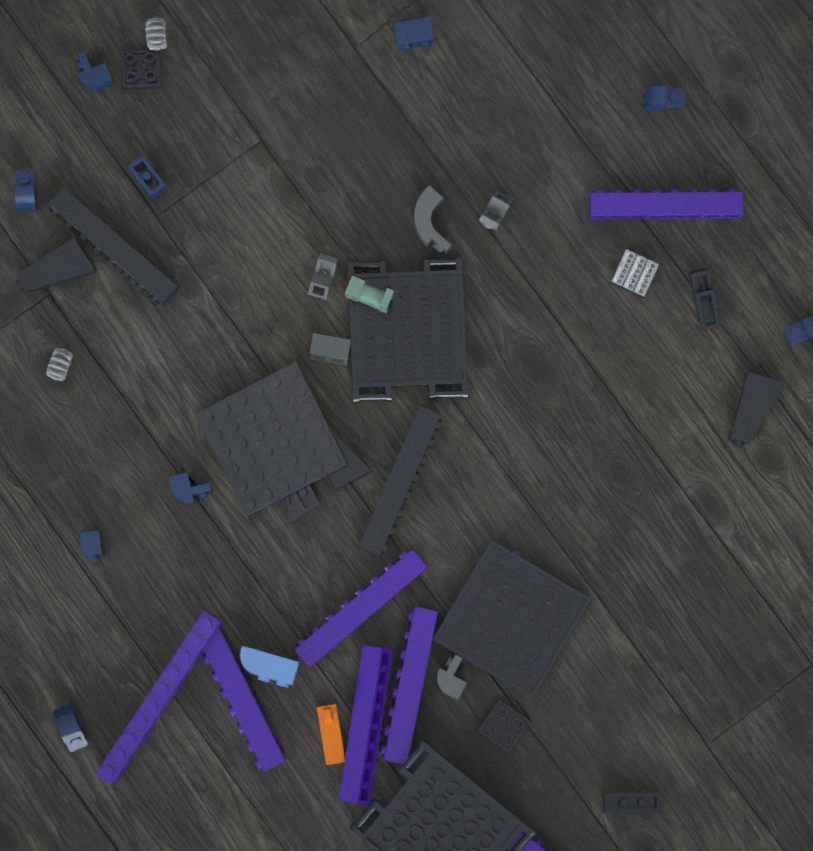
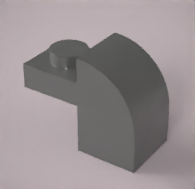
[479,191,513,230]
[308,253,338,300]
[437,655,467,700]

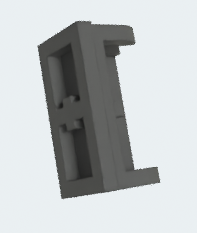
[309,333,351,366]

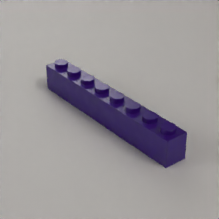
[589,189,743,219]
[294,549,427,669]
[381,607,438,764]
[202,628,285,772]
[339,646,393,805]

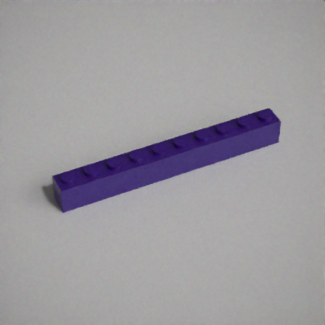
[95,611,224,785]

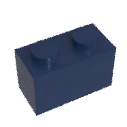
[393,17,435,51]
[128,156,167,201]
[80,531,105,562]

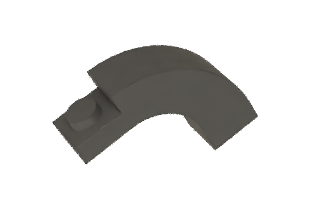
[414,186,451,254]

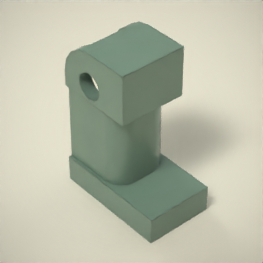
[345,276,394,313]

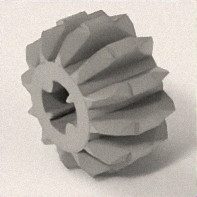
[145,18,167,50]
[46,348,73,381]

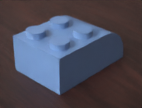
[240,646,299,688]

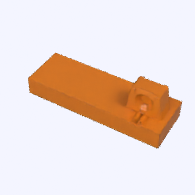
[317,704,345,765]

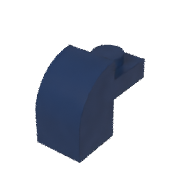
[76,51,114,90]
[644,86,685,111]
[14,169,38,212]
[782,316,813,347]
[169,472,212,505]
[53,703,88,753]

